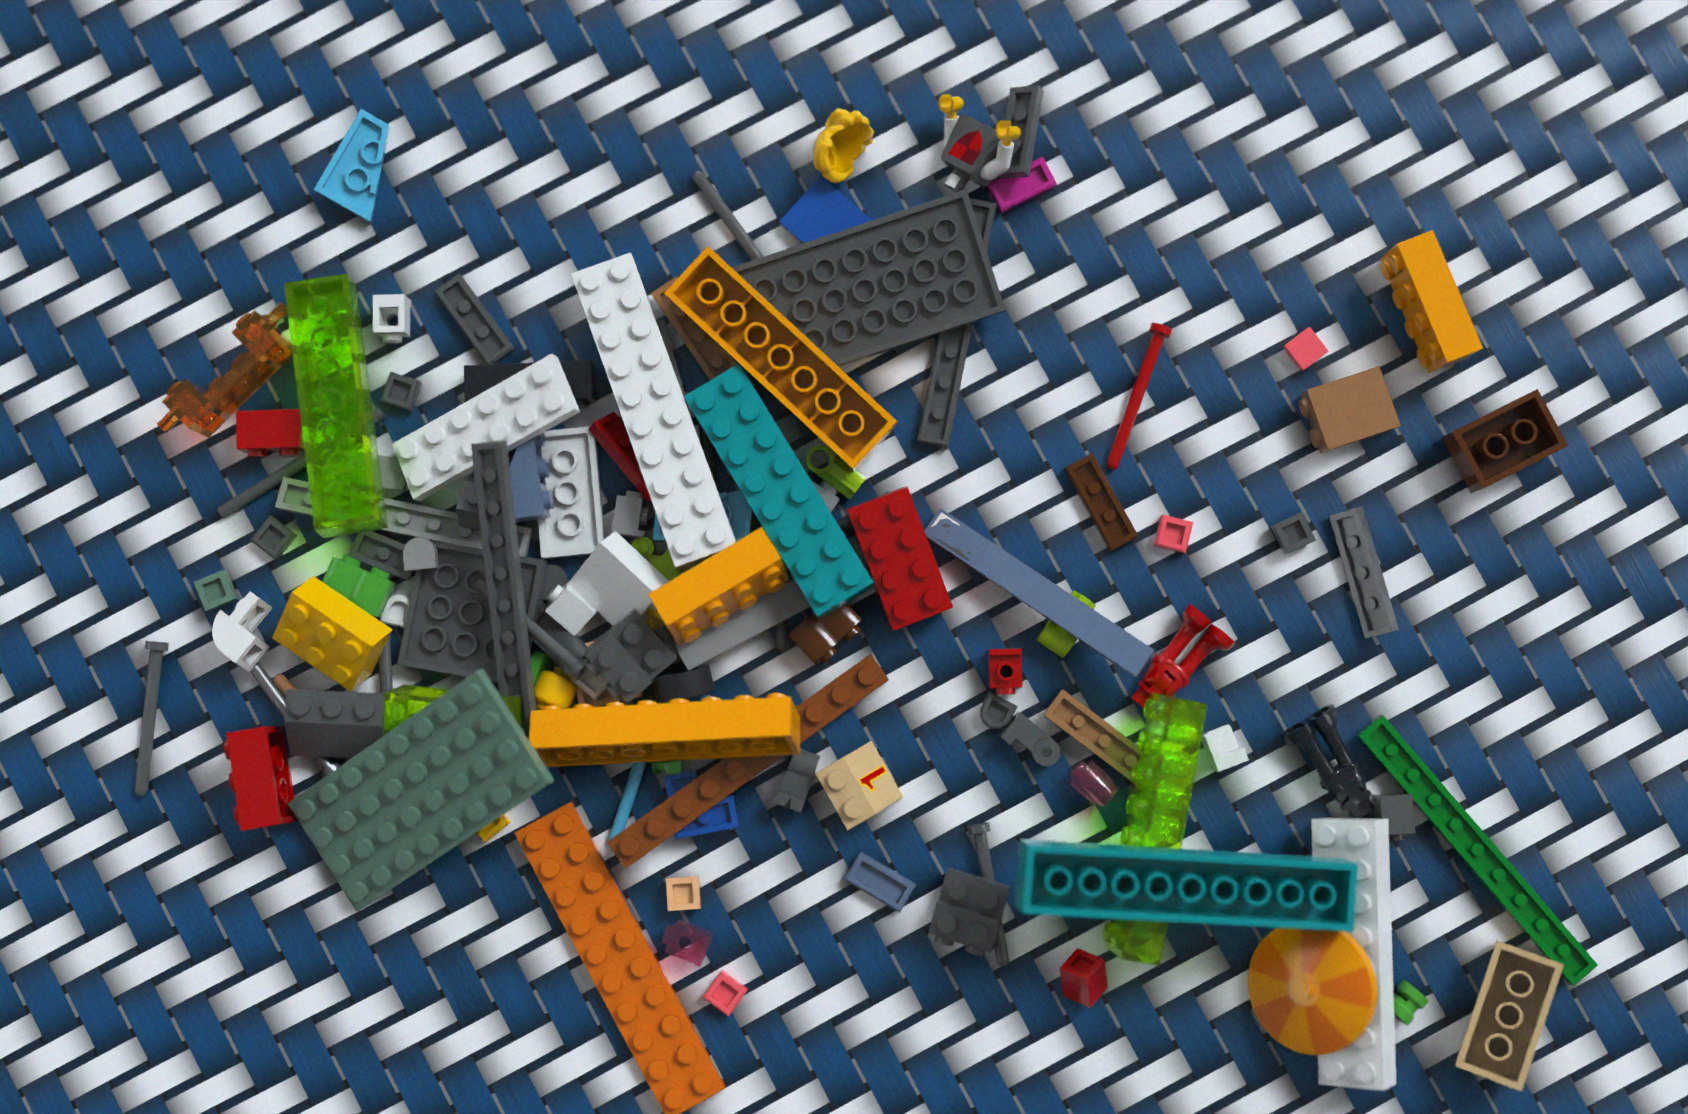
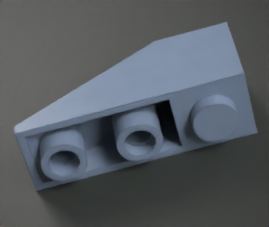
[509,432,554,523]

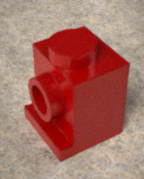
[987,648,1022,695]

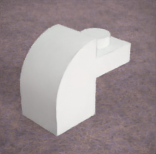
[212,591,272,672]

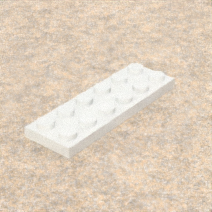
[392,353,580,501]

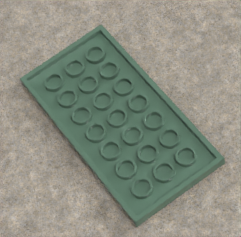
[287,669,555,912]

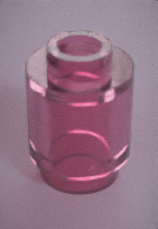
[1070,760,1118,808]

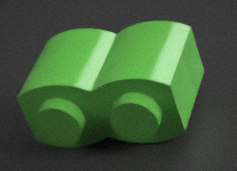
[322,554,396,618]

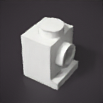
[373,294,411,343]

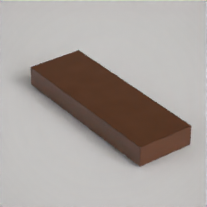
[1064,453,1138,552]

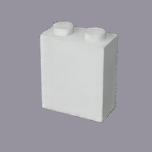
[568,531,669,626]

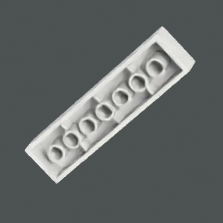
[1311,817,1396,1091]

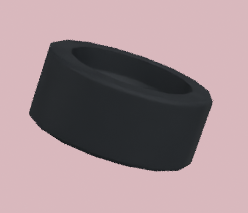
[651,665,715,704]

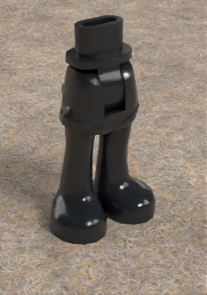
[1281,704,1375,818]

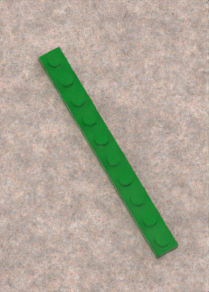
[1356,715,1598,986]

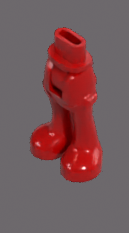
[1131,604,1235,714]

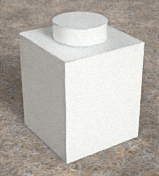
[545,580,596,636]

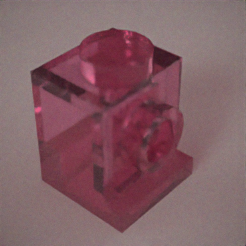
[661,919,714,967]

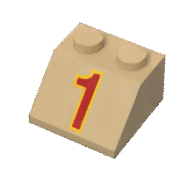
[815,741,903,830]

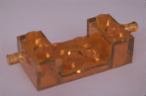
[157,302,299,438]

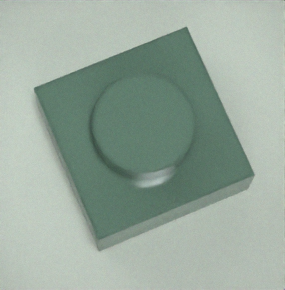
[194,570,239,612]

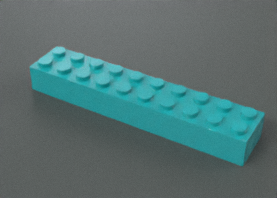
[1014,839,1358,931]

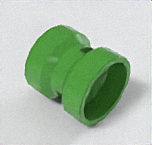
[1394,979,1429,1026]

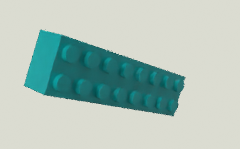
[684,364,874,620]

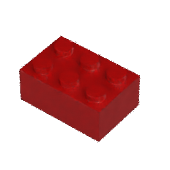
[224,726,298,831]

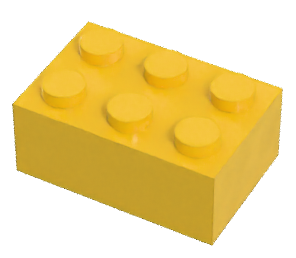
[272,576,393,692]

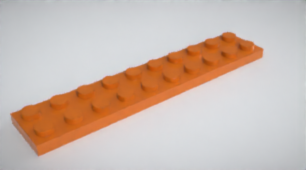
[514,801,726,1114]

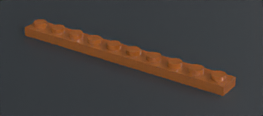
[607,654,889,869]

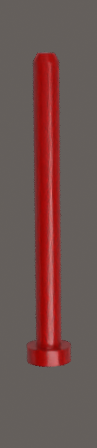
[1107,323,1172,470]

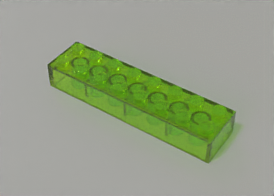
[284,273,388,538]
[1103,692,1207,966]

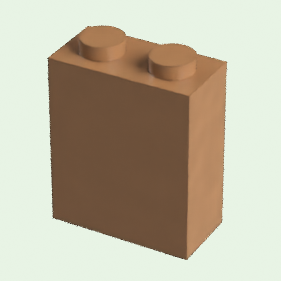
[1299,366,1401,454]

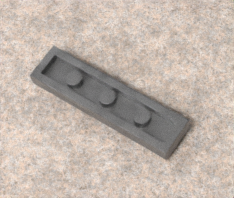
[1329,506,1399,638]

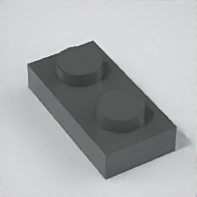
[348,527,414,581]

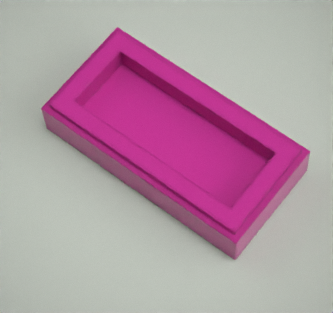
[986,157,1057,214]

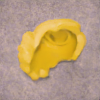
[813,108,874,183]

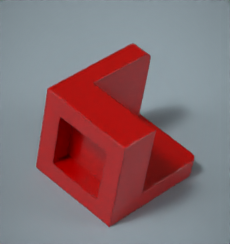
[1059,948,1108,1008]

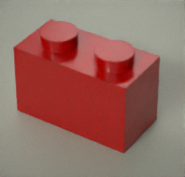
[236,409,309,458]

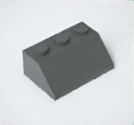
[284,689,393,758]

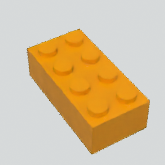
[1380,230,1483,374]
[648,527,790,645]

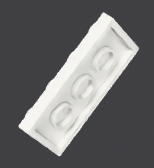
[538,426,605,559]

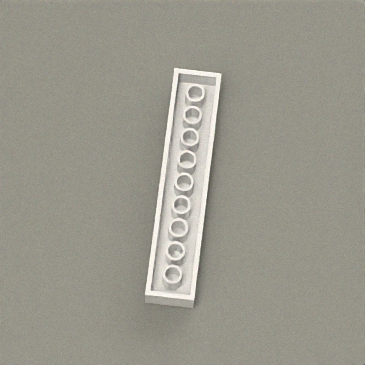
[571,252,736,574]

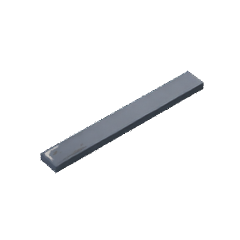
[925,508,1154,678]

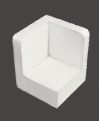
[1199,725,1249,772]

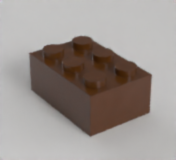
[1441,389,1568,493]

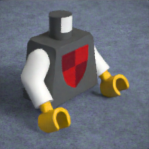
[938,94,1021,193]

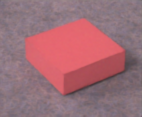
[1282,326,1329,372]
[1153,514,1193,554]
[703,969,748,1016]

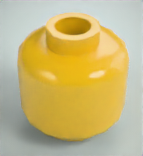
[534,666,577,710]

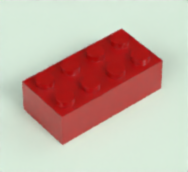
[844,487,953,631]

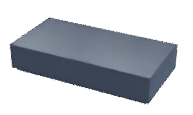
[844,851,916,913]

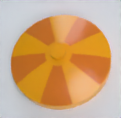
[1248,927,1378,1055]

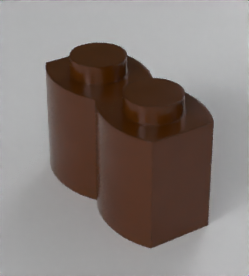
[789,603,862,665]

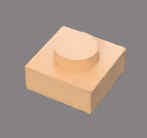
[666,875,701,911]

